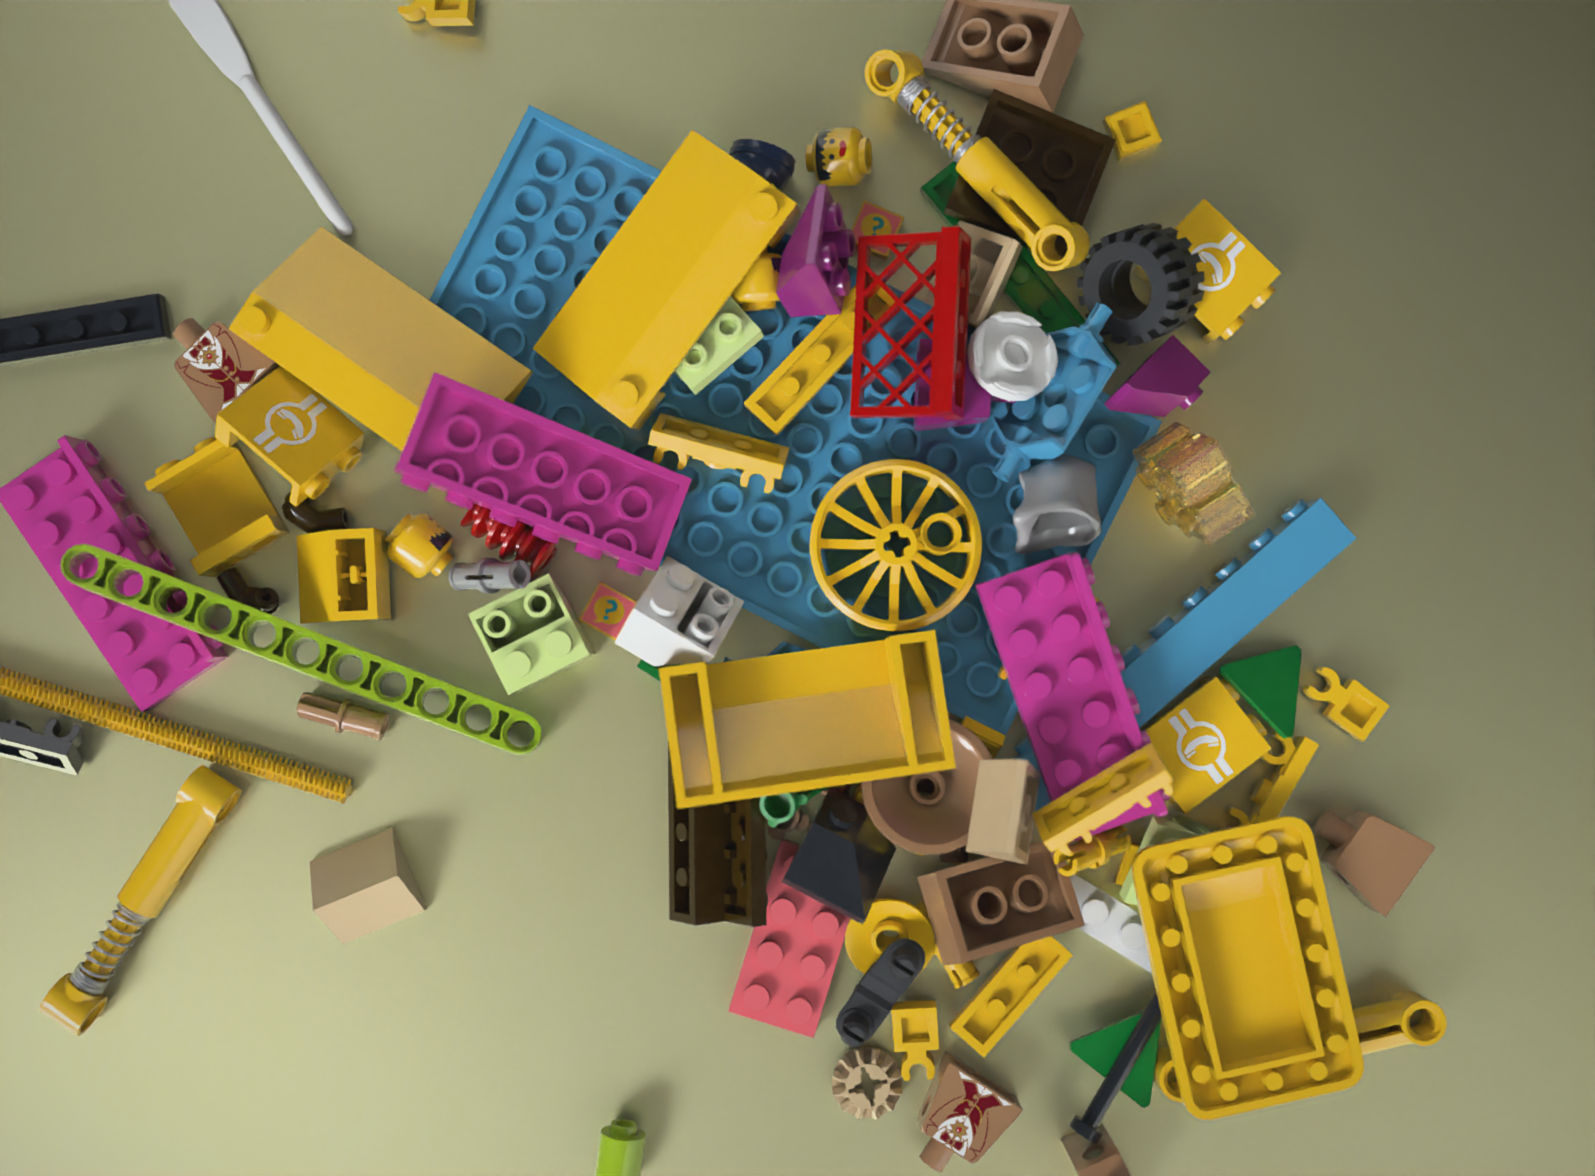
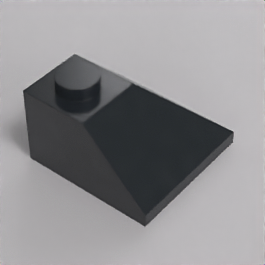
[782,787,896,925]

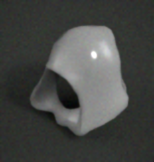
[1013,454,1102,554]

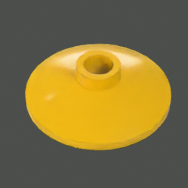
[845,898,935,974]

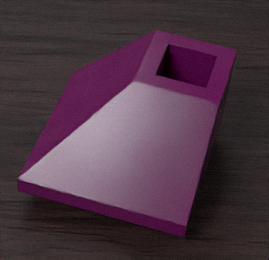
[776,184,856,317]

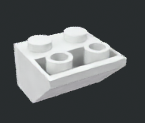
[614,556,745,666]

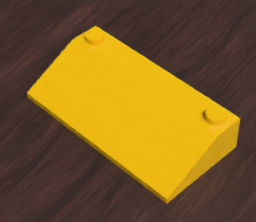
[532,130,801,430]
[228,227,533,451]
[659,630,956,809]

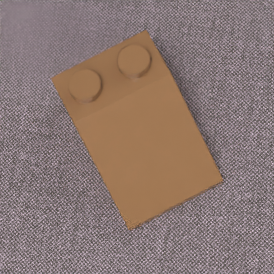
[922,0,1084,113]
[917,841,1085,966]

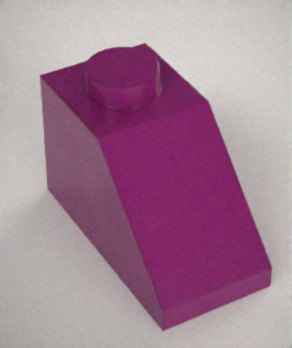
[1104,335,1211,417]

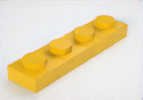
[744,275,895,436]

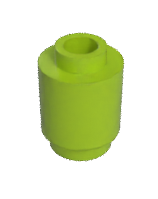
[596,1119,646,1176]

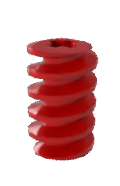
[460,504,558,583]

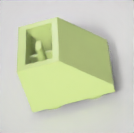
[468,573,596,695]

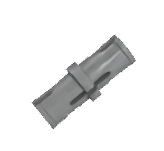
[448,558,531,594]

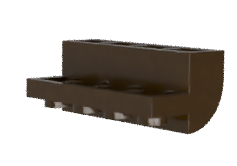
[668,741,768,927]

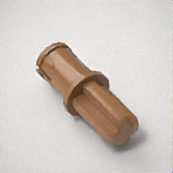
[296,692,389,741]

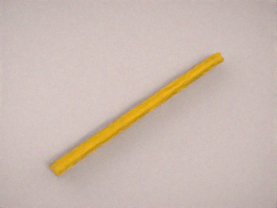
[0,667,353,804]

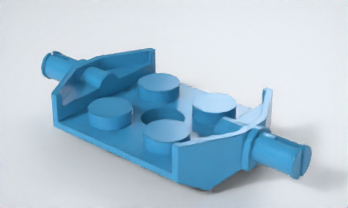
[990,302,1117,482]

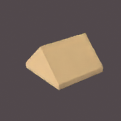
[924,220,1023,327]
[966,759,1040,864]
[310,827,427,944]

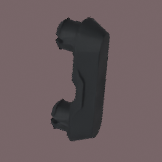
[836,938,925,1047]

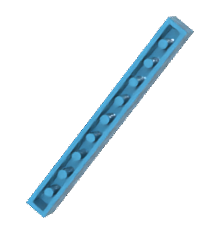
[1012,498,1357,811]

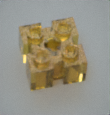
[1132,422,1255,545]

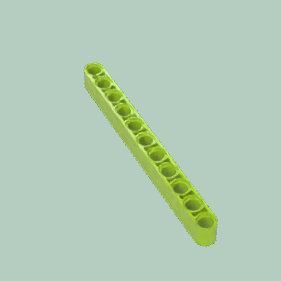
[60,544,541,756]

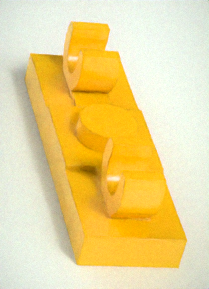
[648,413,790,493]
[1216,731,1320,831]
[1032,743,1173,855]
[949,936,1073,1057]

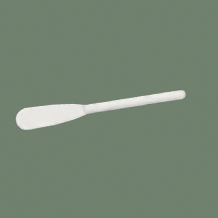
[169,0,354,236]

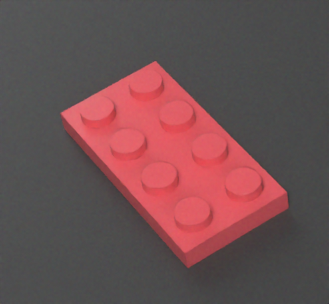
[728,838,850,1038]

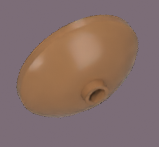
[861,720,993,855]

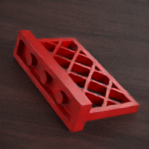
[850,226,971,420]

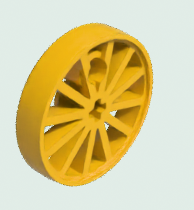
[810,459,982,631]

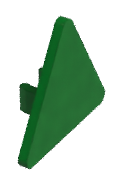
[1219,645,1302,739]
[1069,1011,1161,1108]

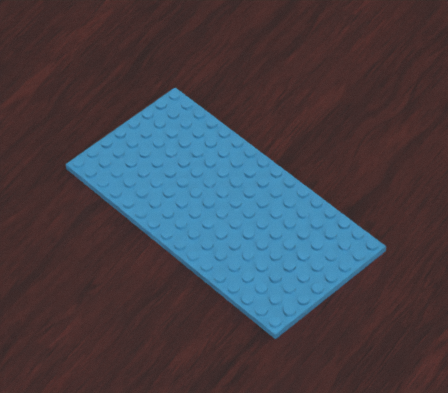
[429,105,1162,735]

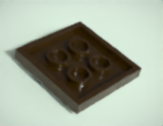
[944,89,1116,258]

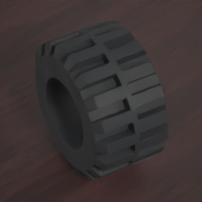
[1077,223,1205,346]

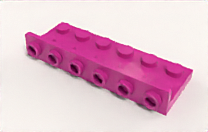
[393,372,692,576]
[0,435,229,712]
[975,552,1169,844]

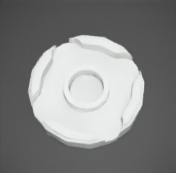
[967,311,1058,401]

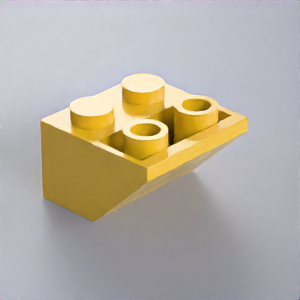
[296,528,391,624]

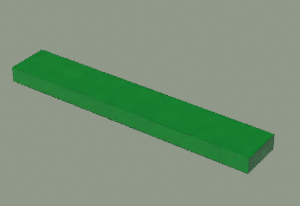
[920,161,1121,367]

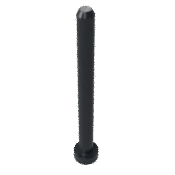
[1070,991,1162,1144]

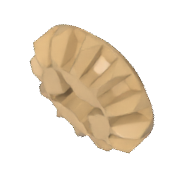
[832,1046,903,1120]

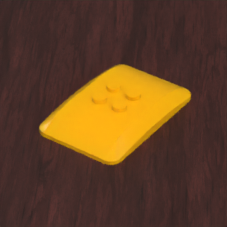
[1132,816,1364,1120]

